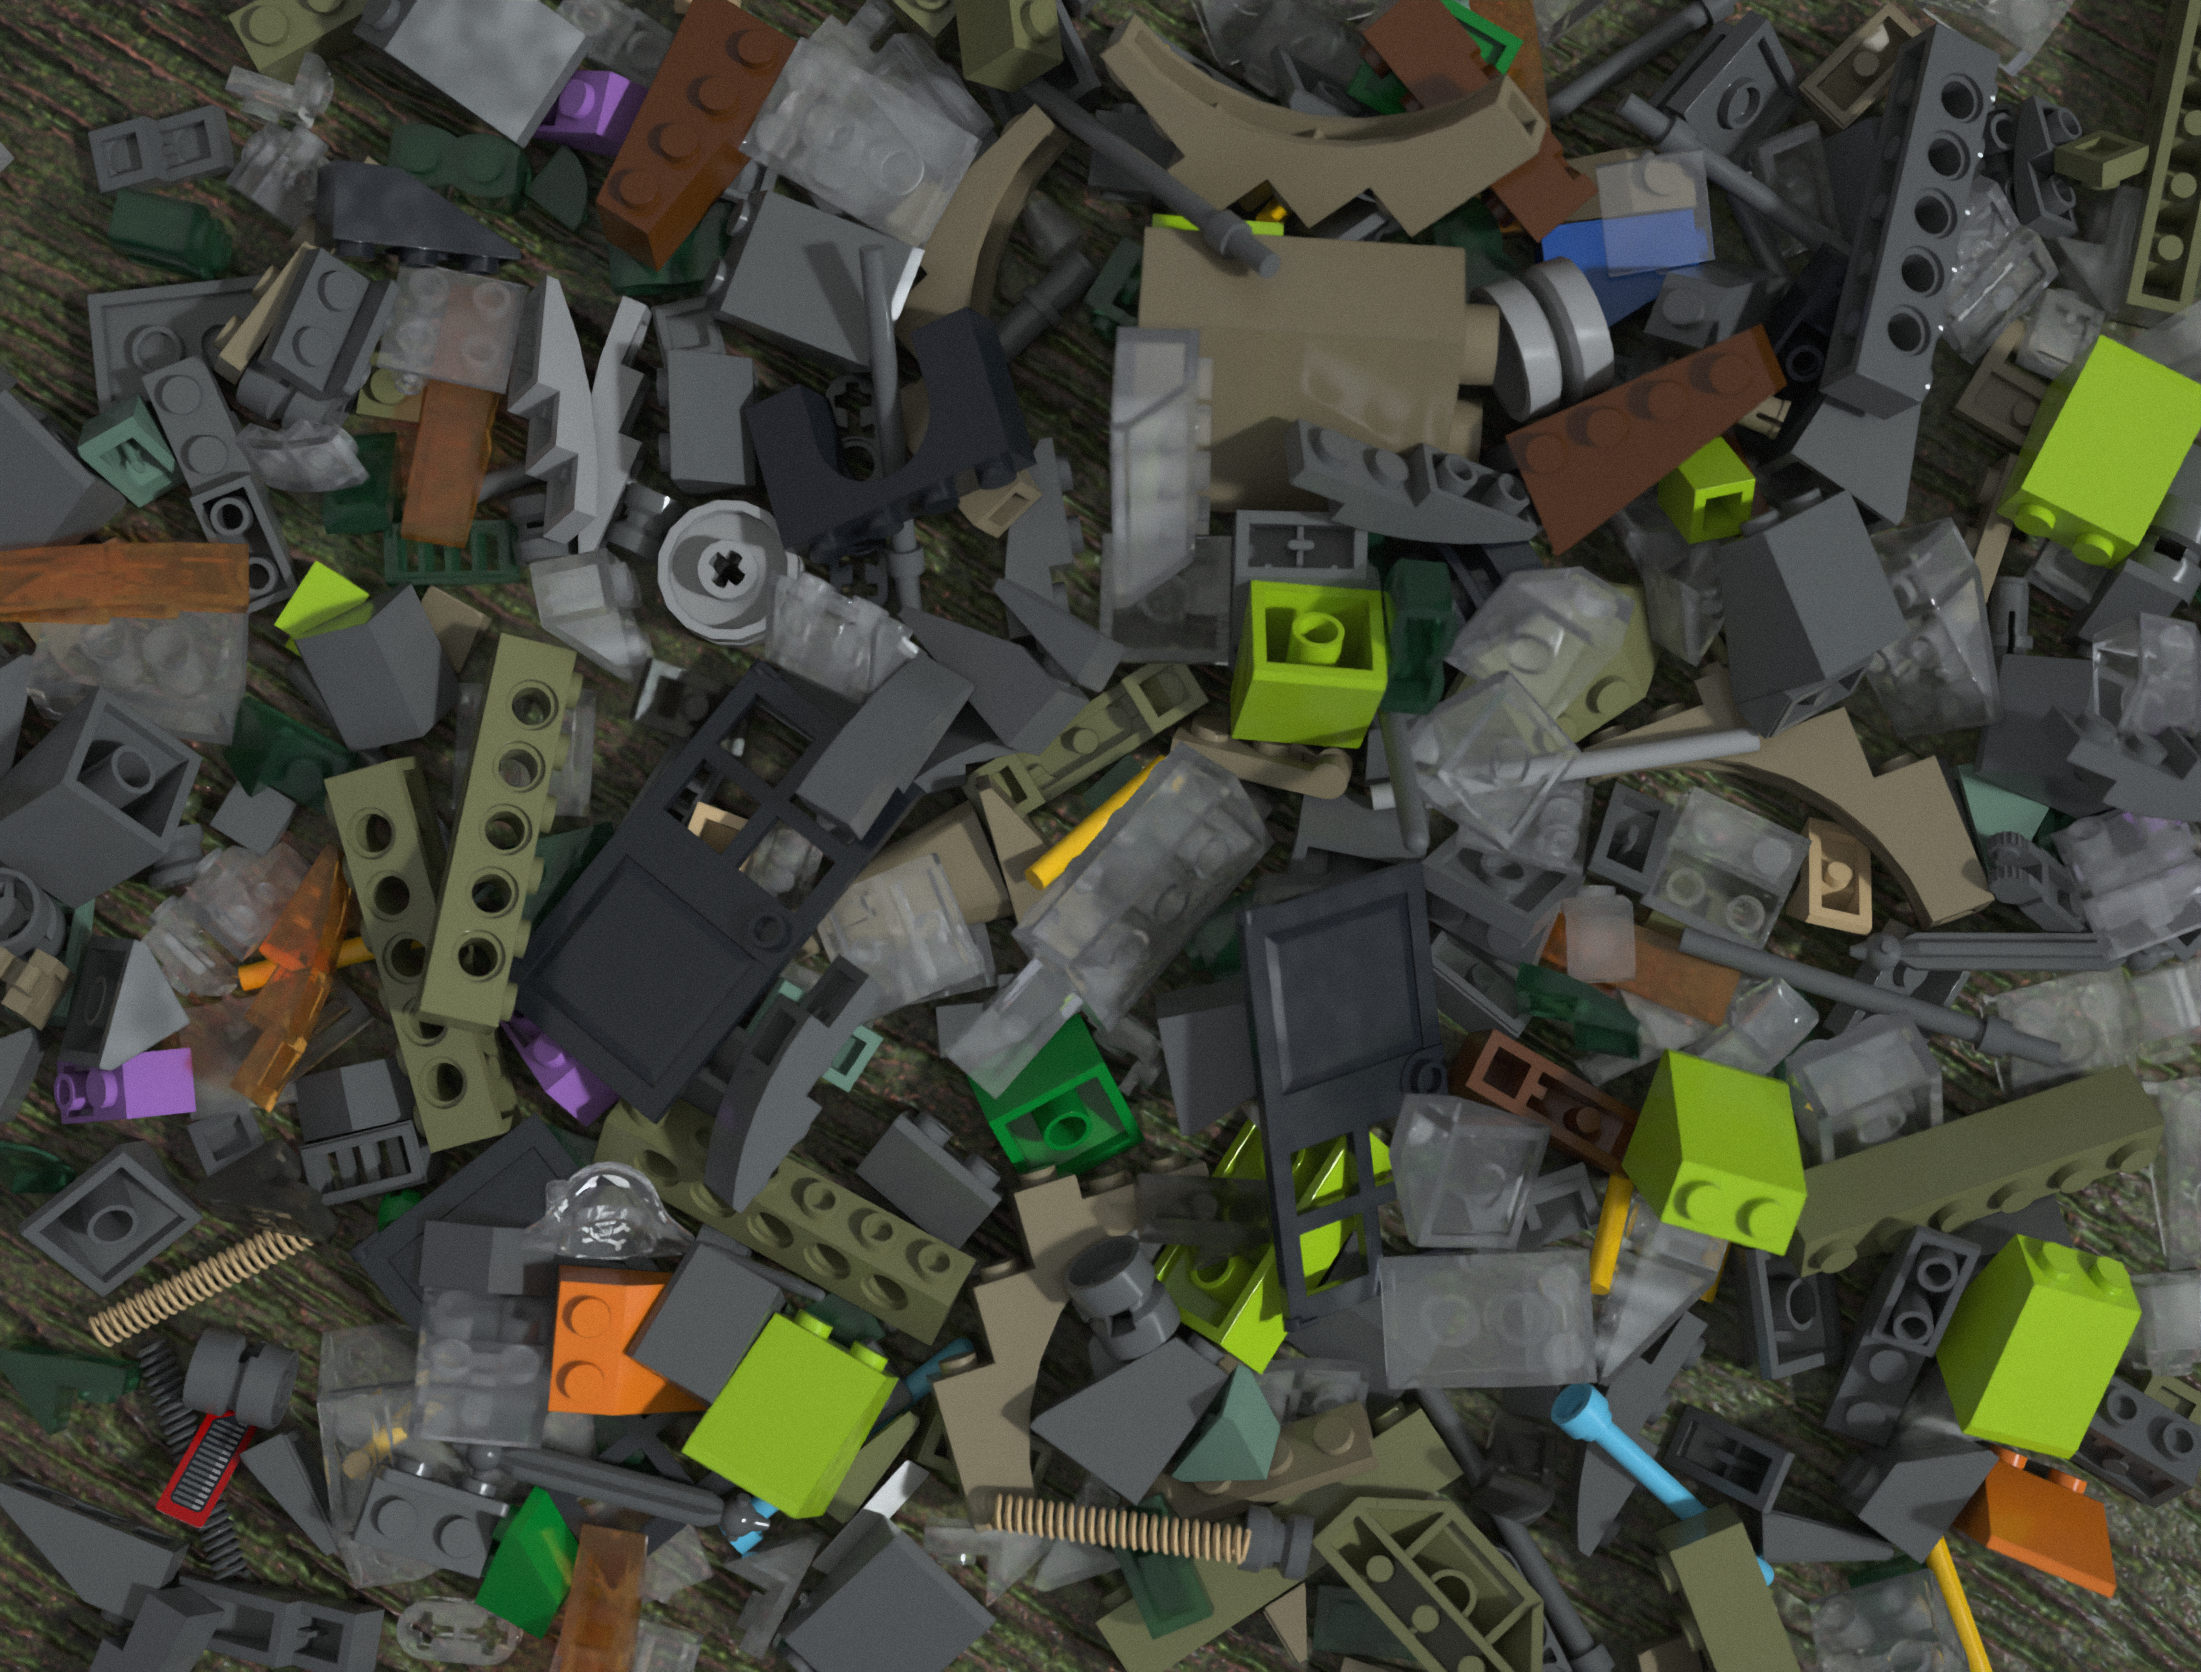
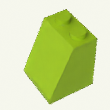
[1995,334,2201,570]
[1230,580,1387,749]
[1621,1047,1807,1256]
[1935,1233,2142,1460]
[682,1309,899,1519]

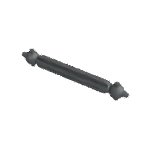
[1848,932,2175,972]
[451,1427,770,1542]

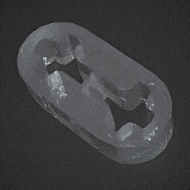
[396,1596,523,1665]

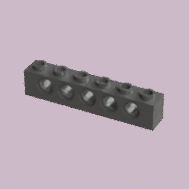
[1819,23,2001,420]

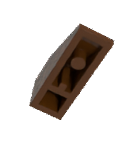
[1447,1029,1641,1180]

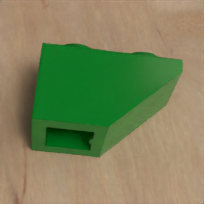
[474,1485,587,1640]

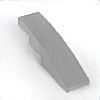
[507,275,598,545]
[578,295,653,567]

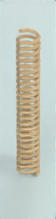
[88,1205,325,1347]
[985,1493,1251,1565]

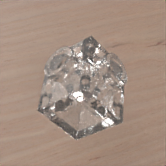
[225,120,330,231]

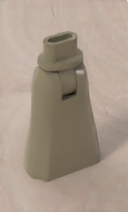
[790,799,1015,961]

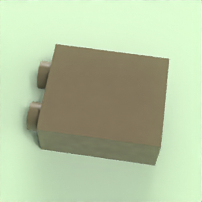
[1127,227,1499,513]

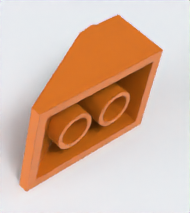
[547,1265,709,1416]
[1951,1442,2116,1599]

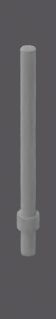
[1370,726,1760,811]

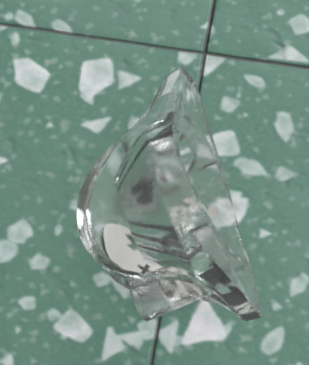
[521,1161,695,1260]

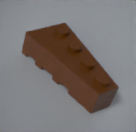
[595,0,810,272]
[1355,0,1599,243]
[1505,323,1787,557]

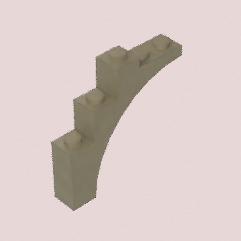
[1100,14,1547,237]
[883,104,1073,539]
[1582,661,1995,931]
[926,1151,1212,1534]

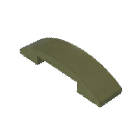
[961,647,1210,836]

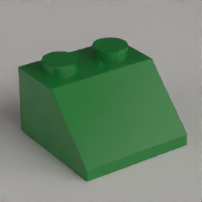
[965,1013,1146,1176]

